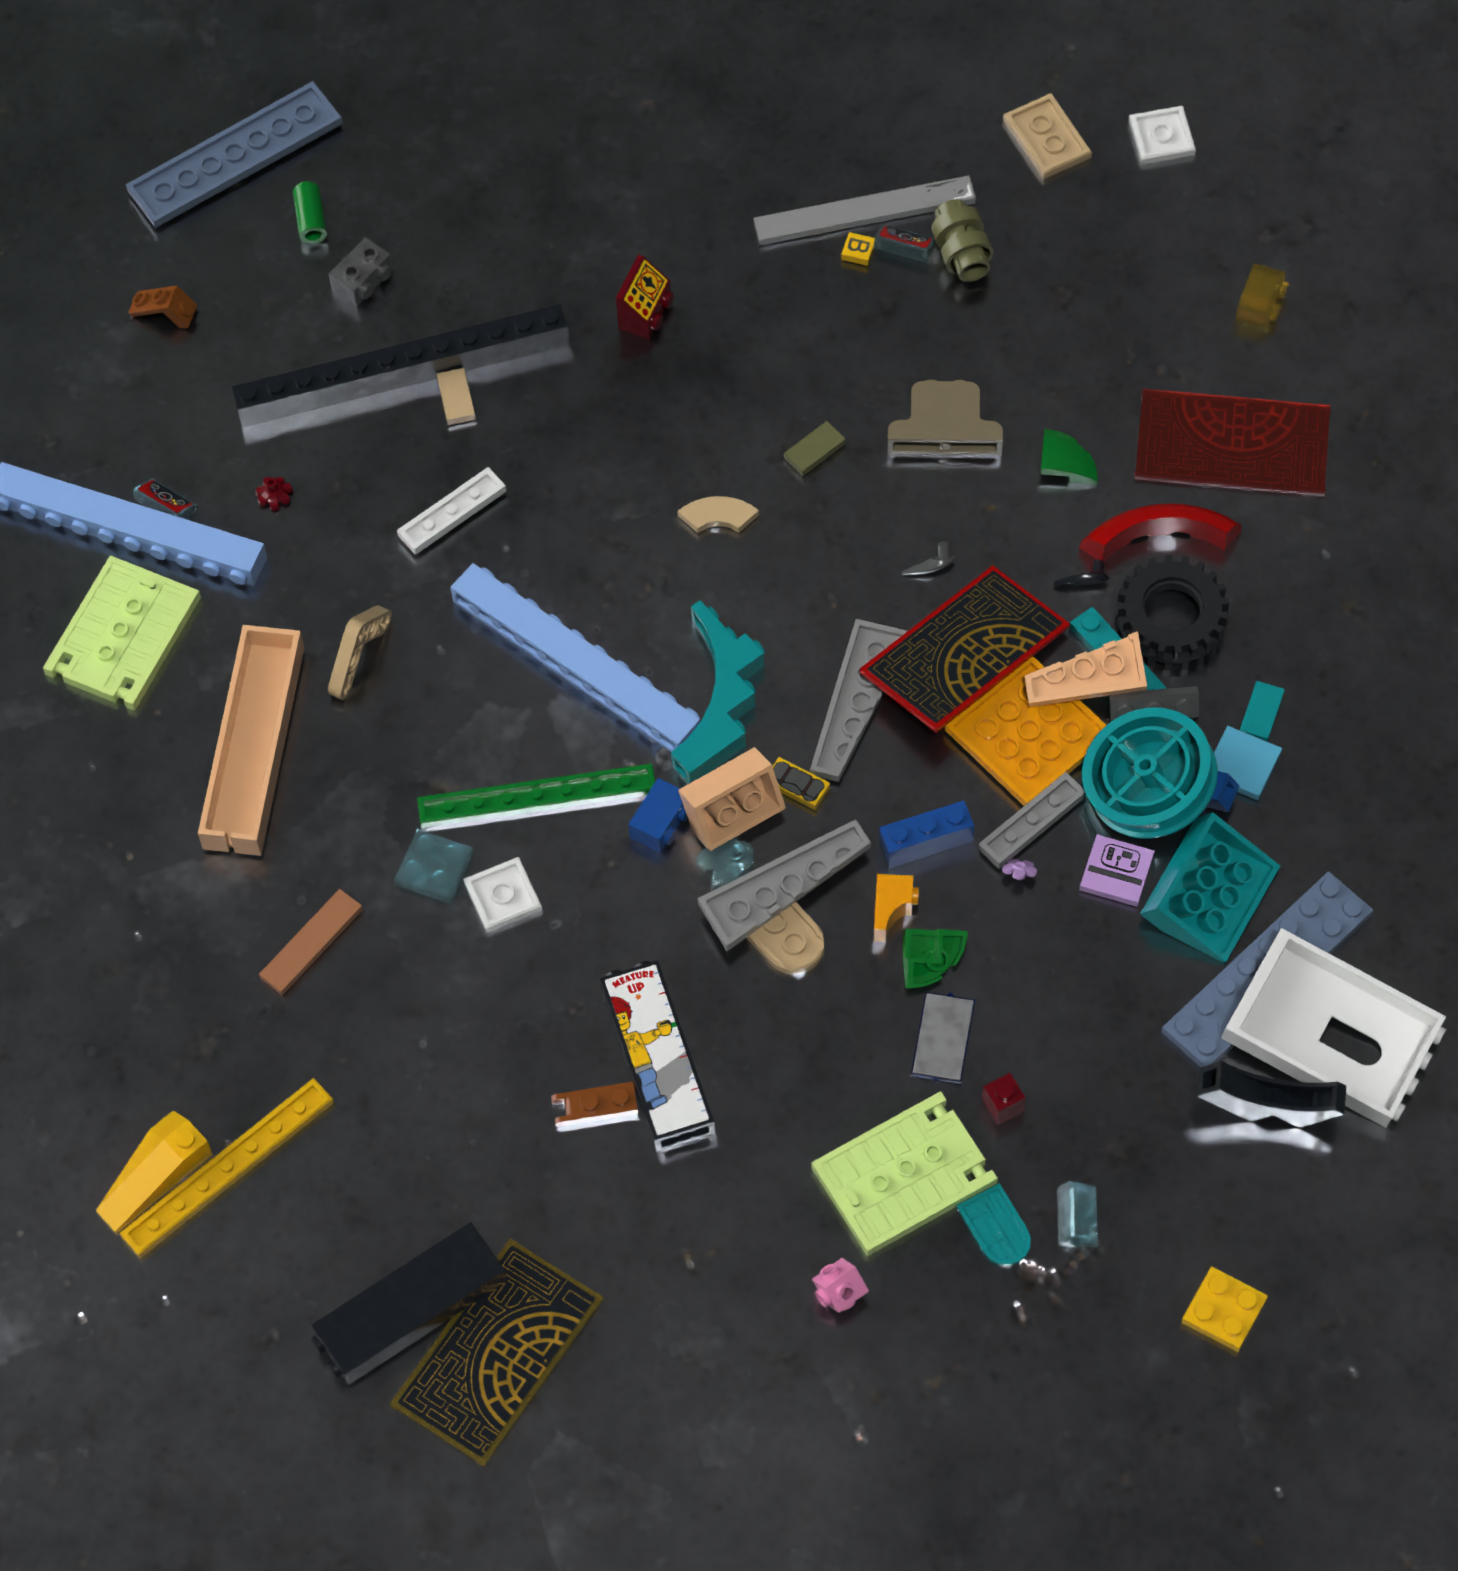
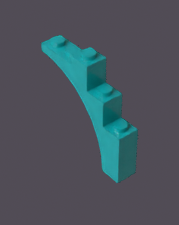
[671,600,765,784]

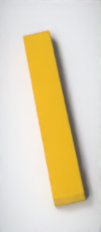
[120,1078,334,1259]

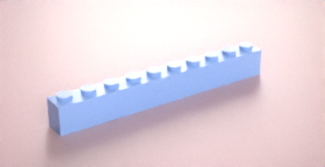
[0,462,267,586]
[450,563,701,752]

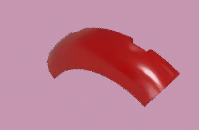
[1079,503,1242,562]

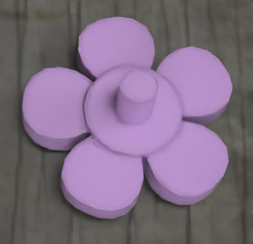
[1002,859,1037,880]

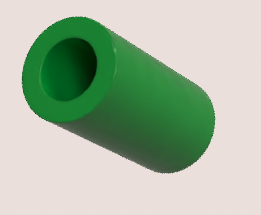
[292,181,327,244]

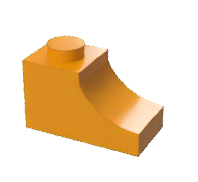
[874,874,919,942]

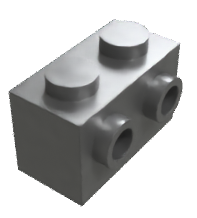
[328,237,393,307]

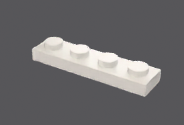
[397,467,506,555]

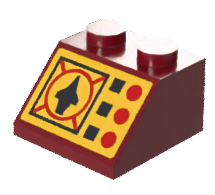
[616,254,674,339]

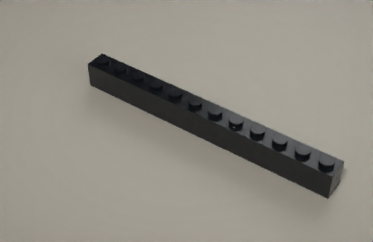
[232,304,570,428]

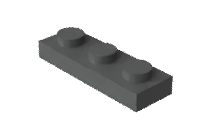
[1109,686,1199,722]

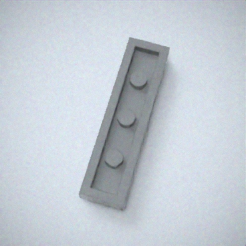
[978,772,1086,869]

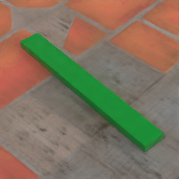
[417,763,655,828]

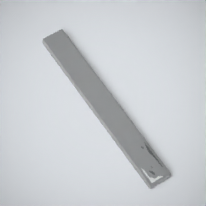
[754,176,976,246]

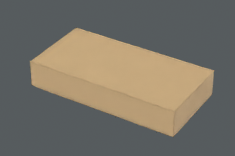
[437,368,476,425]

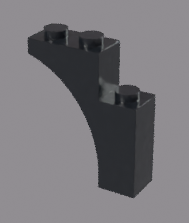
[1197,1061,1347,1128]

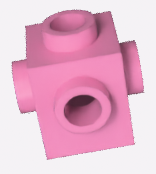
[812,1258,869,1313]

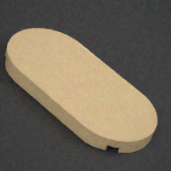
[746,902,824,974]

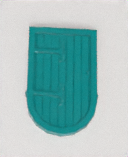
[956,1183,1031,1266]

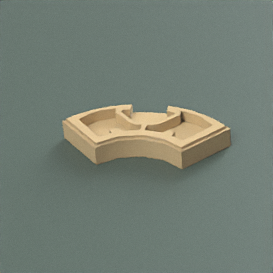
[678,496,759,533]

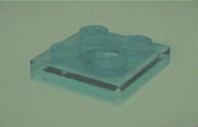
[394,829,474,903]

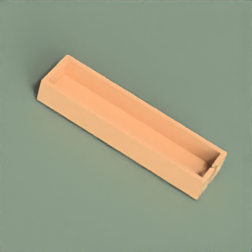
[198,625,305,856]

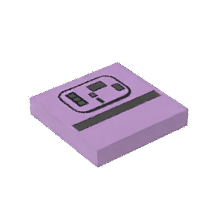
[1079,834,1155,907]

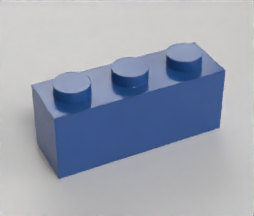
[879,800,975,869]

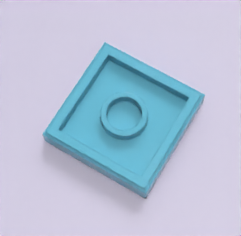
[1214,725,1282,800]

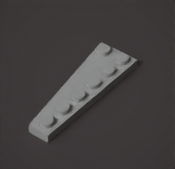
[810,619,907,782]

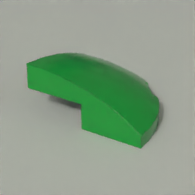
[1041,429,1098,484]
[903,929,968,989]

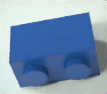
[628,778,688,853]

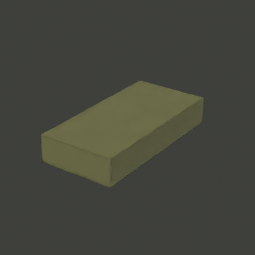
[784,421,846,476]

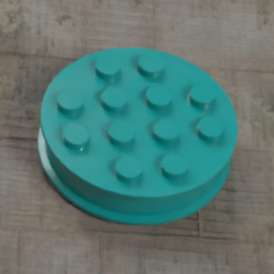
[1082,707,1218,839]

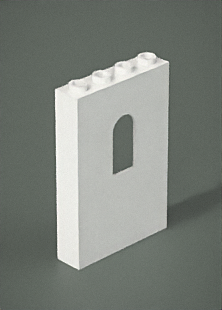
[1221,928,1446,1128]

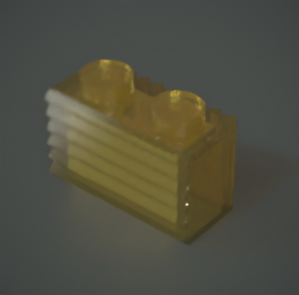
[1235,263,1289,330]

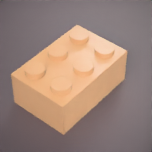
[678,747,786,851]

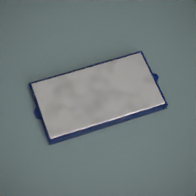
[911,992,975,1084]

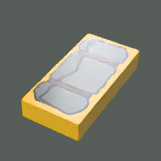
[772,757,830,811]

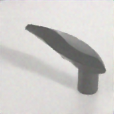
[902,541,956,575]

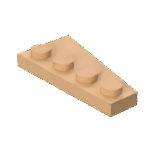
[1025,631,1147,707]

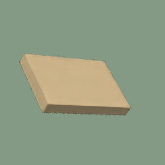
[1003,93,1092,179]

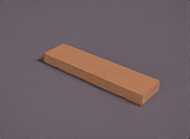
[259,889,363,996]

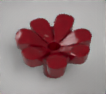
[256,477,293,511]

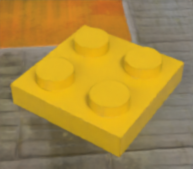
[1181,1266,1268,1352]

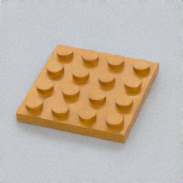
[945,657,1106,806]

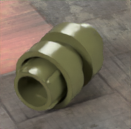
[931,199,994,282]

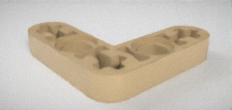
[328,605,392,700]

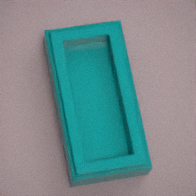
[1240,681,1285,742]

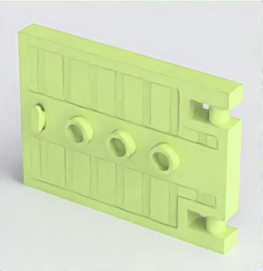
[43,555,201,711]
[811,1091,998,1256]

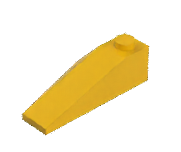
[96,1111,213,1234]

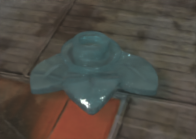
[695,837,754,888]

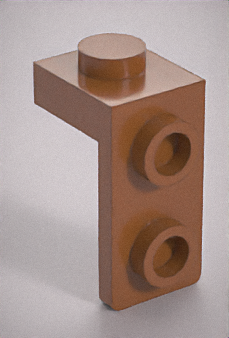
[128,285,198,329]

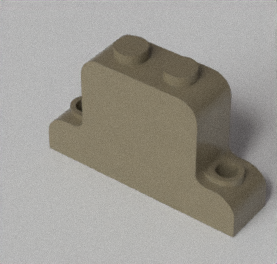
[888,379,1003,455]

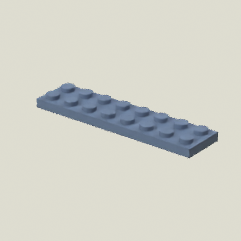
[126,81,343,228]
[1161,871,1373,1067]

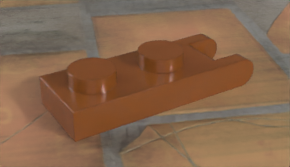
[551,1082,638,1127]

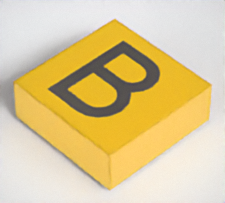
[841,232,876,266]

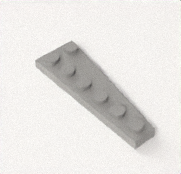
[697,819,871,951]

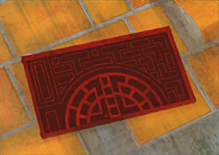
[1134,389,1331,496]

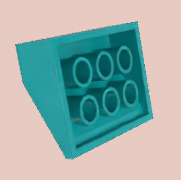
[1140,812,1280,963]

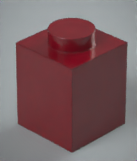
[982,1073,1026,1126]

